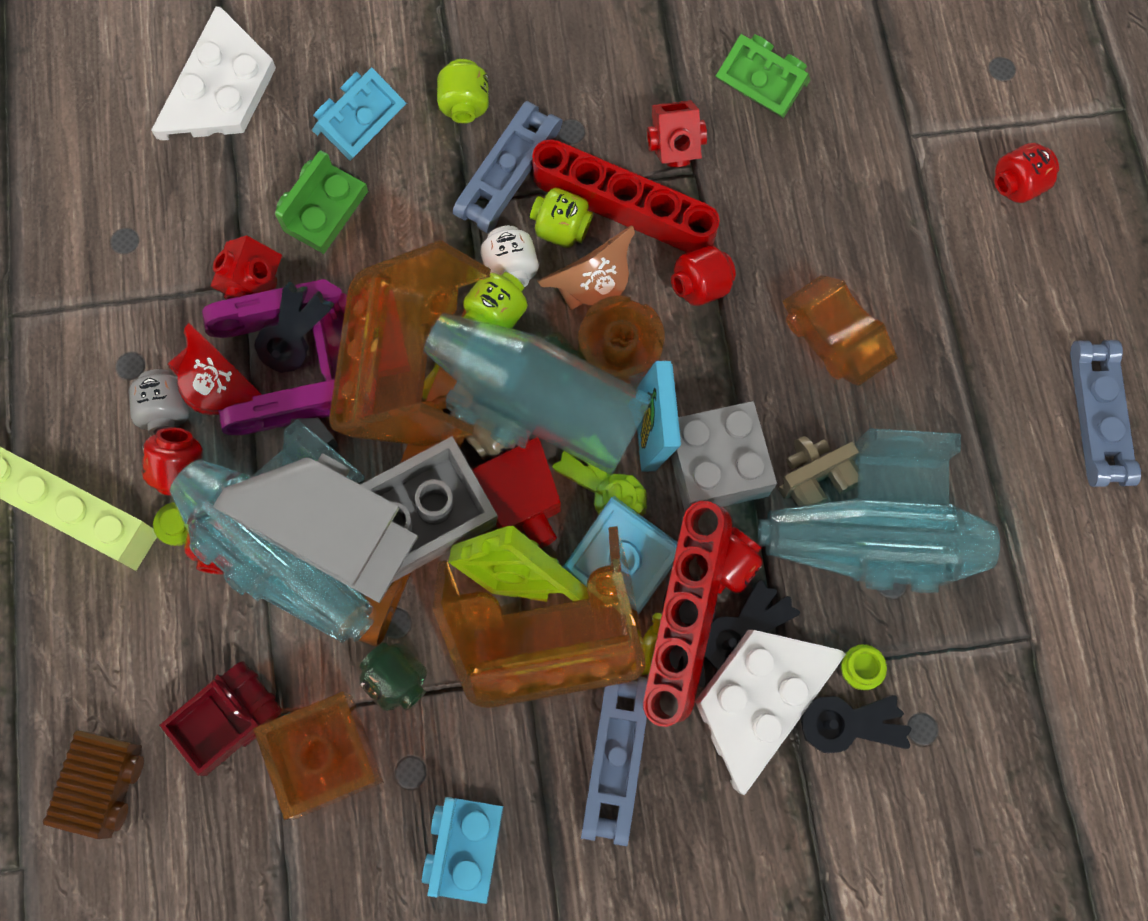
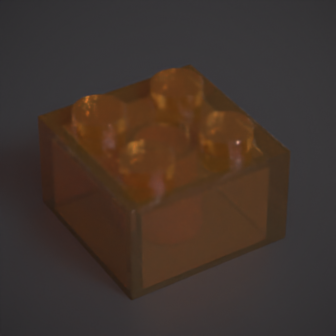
[253,691,384,820]

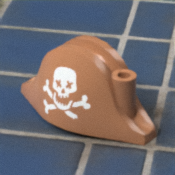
[537,226,635,310]

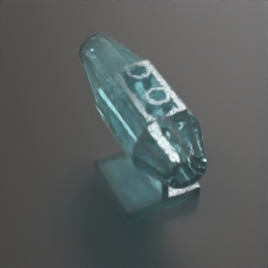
[170,419,374,643]
[758,428,1000,593]

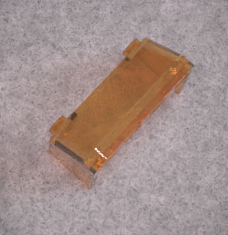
[329,240,491,446]
[432,526,646,708]

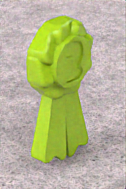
[552,437,647,516]

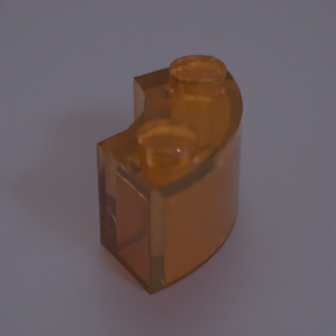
[782,275,898,386]

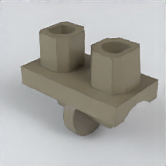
[778,436,863,513]

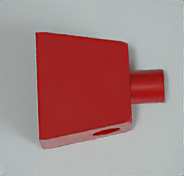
[472,437,561,549]

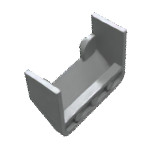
[213,454,418,603]

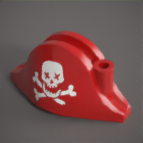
[167,323,262,416]

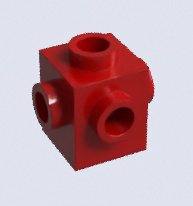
[647,100,707,167]
[210,235,282,300]

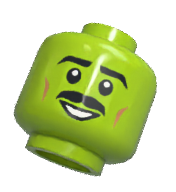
[437,59,489,124]
[530,188,593,248]
[463,272,528,338]

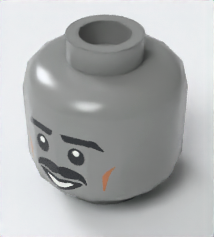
[128,369,189,435]

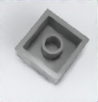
[670,401,777,512]

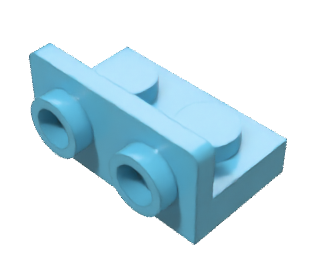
[312,67,407,161]
[422,797,504,904]

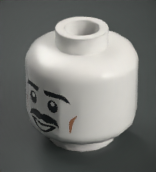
[480,225,539,287]

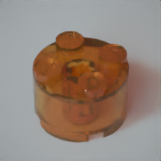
[577,296,665,394]

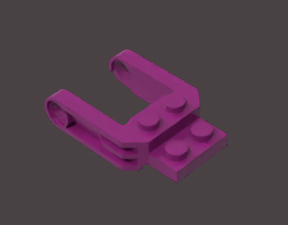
[202,279,411,436]

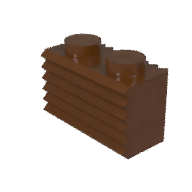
[43,730,144,839]

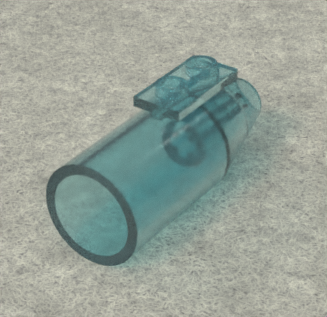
[424,313,653,475]

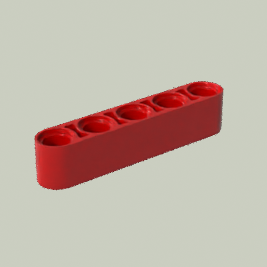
[532,139,720,253]
[643,501,732,727]

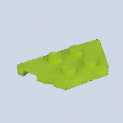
[448,526,591,607]

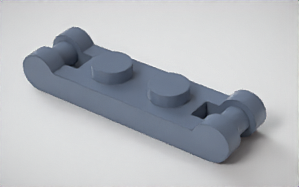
[453,101,563,234]
[1070,340,1141,487]
[581,671,648,847]

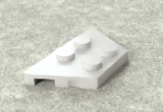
[151,6,276,140]
[695,630,846,795]

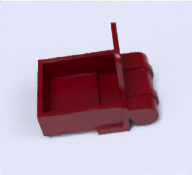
[159,661,283,776]

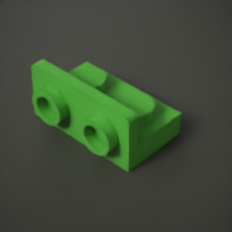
[715,34,810,119]
[275,150,368,254]

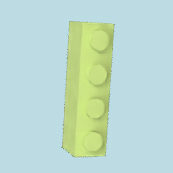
[0,447,157,571]

